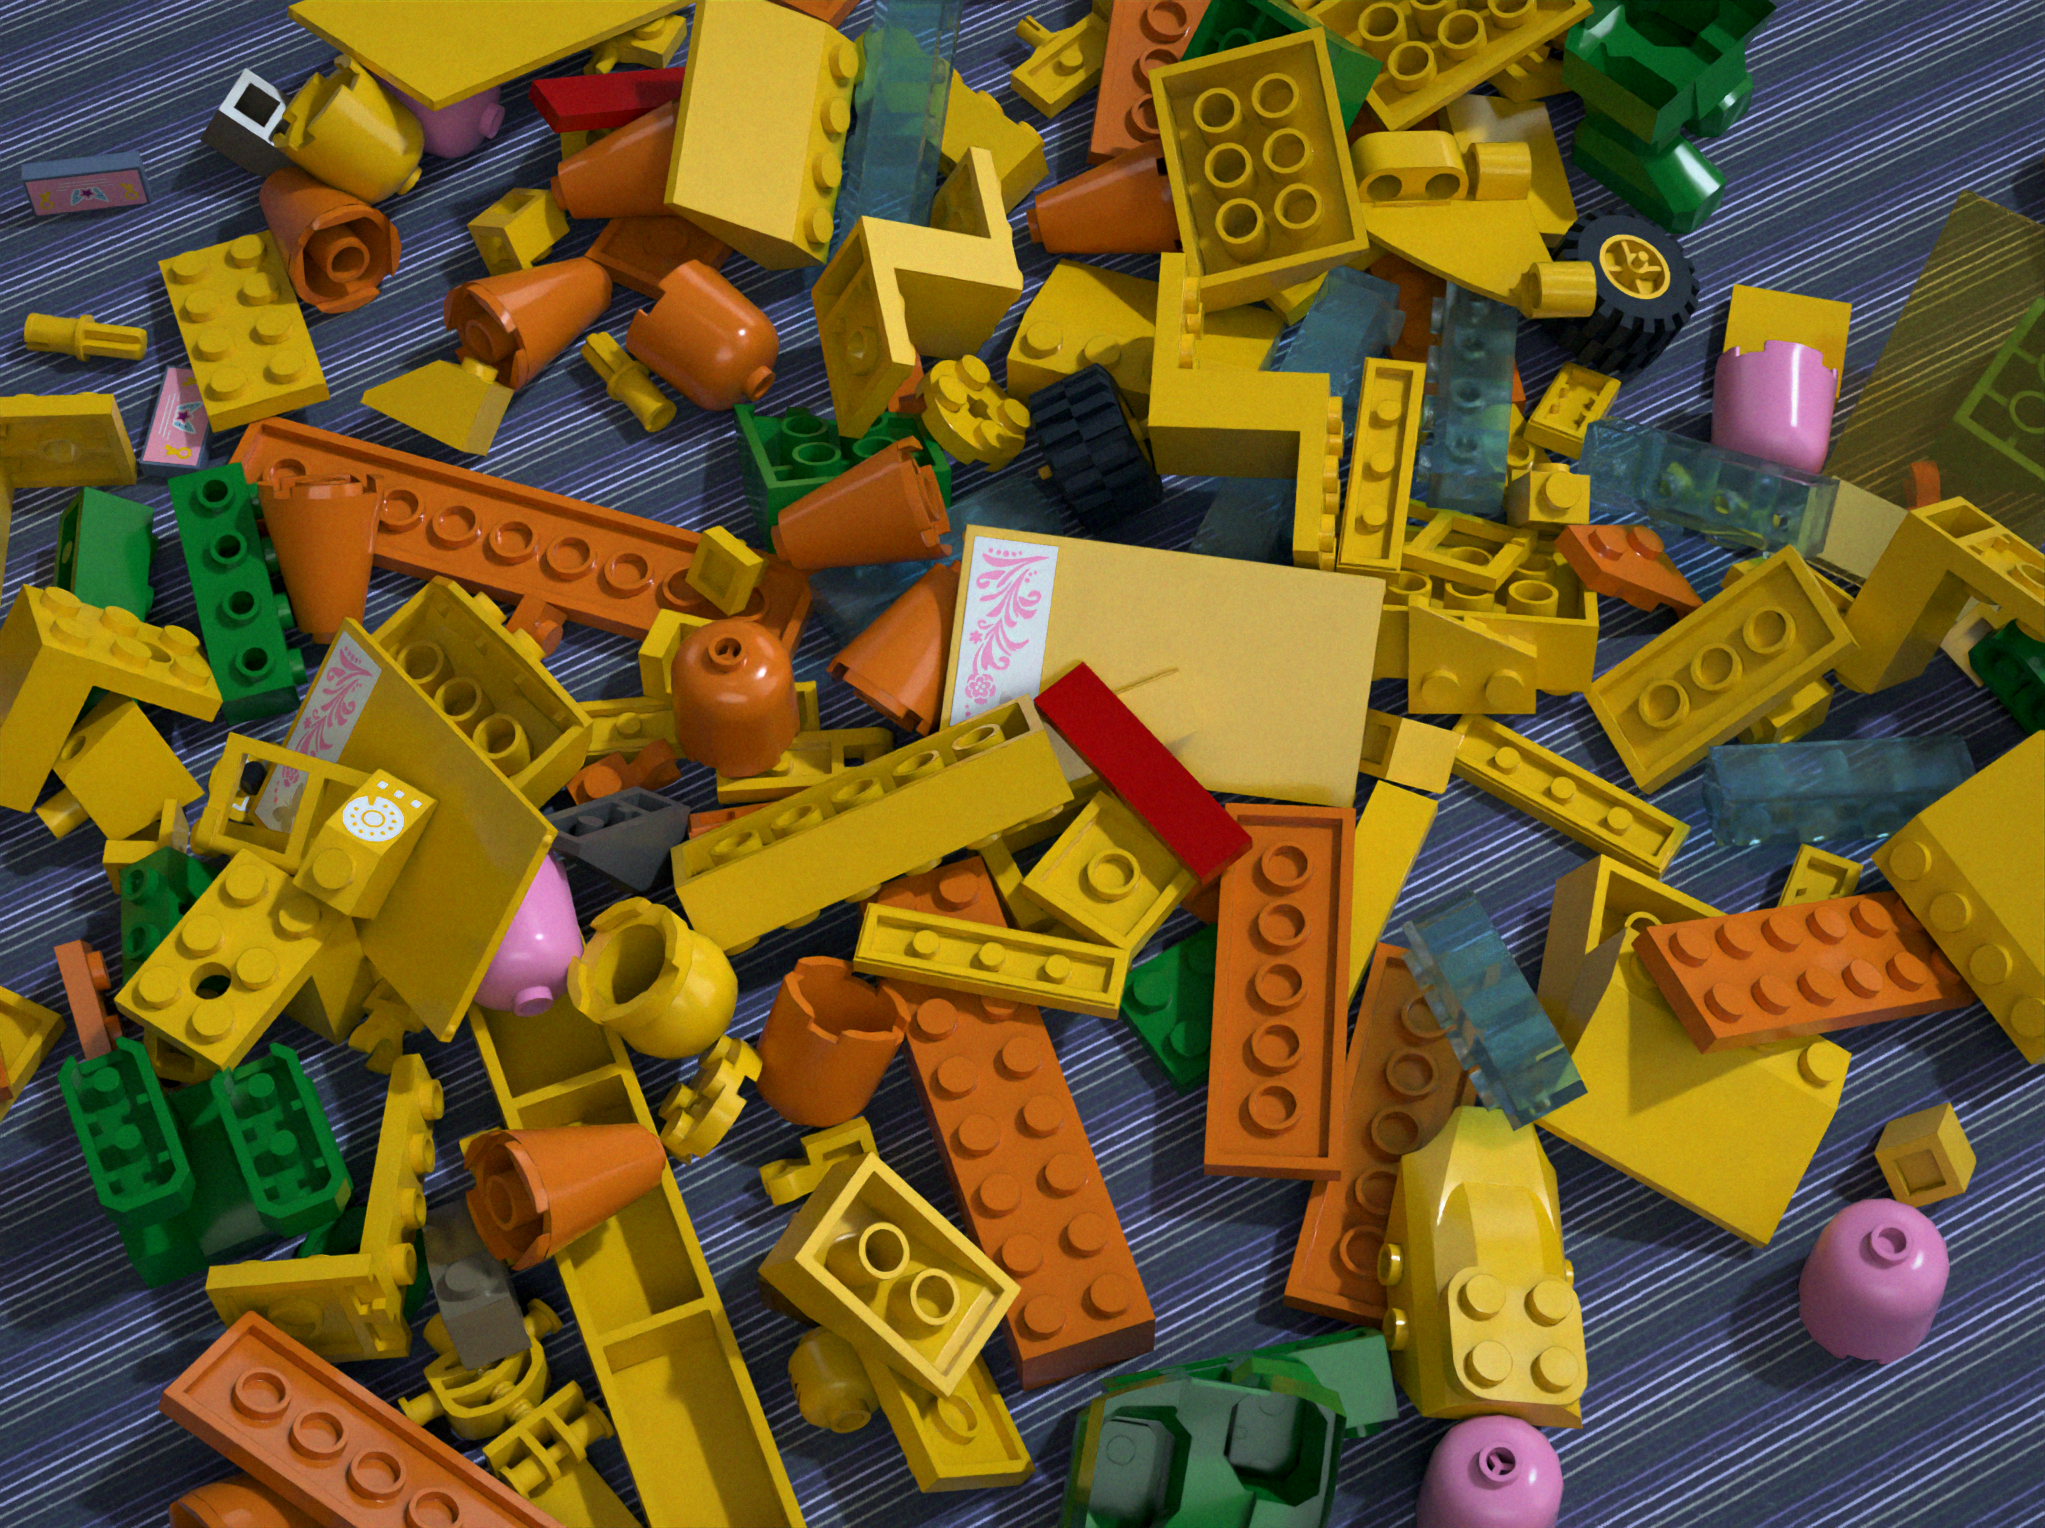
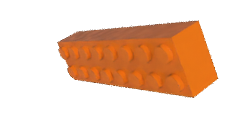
[856,855,1156,1392]

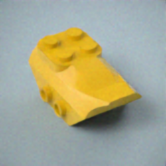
[370,575,593,810]
[1377,1105,1588,1429]

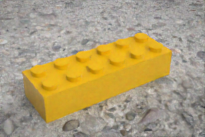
[670,693,1075,956]

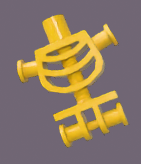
[397,1298,615,1501]

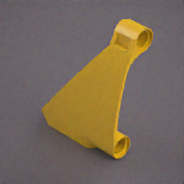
[1350,130,1597,319]

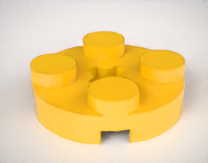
[915,354,1032,472]
[658,1034,763,1166]

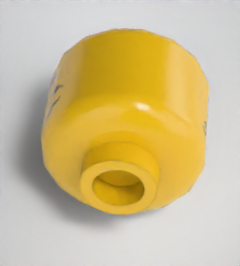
[788,1326,880,1433]

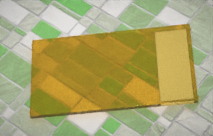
[1787,189,2045,628]

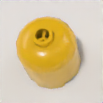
[272,54,425,205]

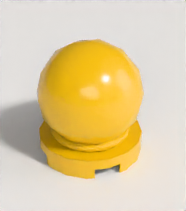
[567,896,738,1061]

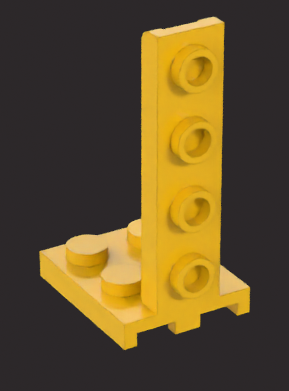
[205,1053,444,1363]

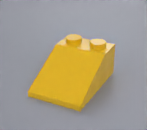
[757,1151,1022,1399]

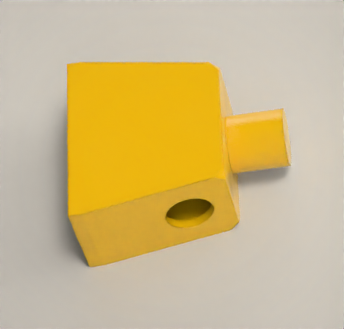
[35,691,205,840]

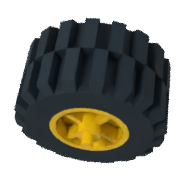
[1541,209,1700,374]
[1029,363,1163,534]

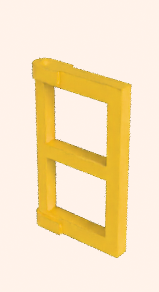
[1335,498,1538,593]
[195,732,419,902]

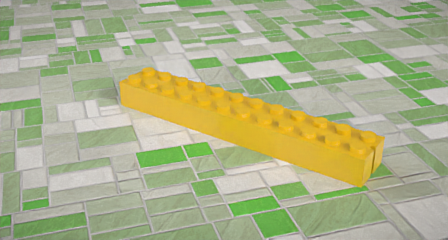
[465,927,807,1528]

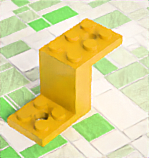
[811,146,1023,439]
[1148,252,1344,572]
[0,392,138,608]
[1720,496,2045,695]
[0,583,223,814]
[113,847,383,1072]

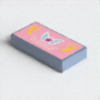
[21,151,151,217]
[139,365,215,478]

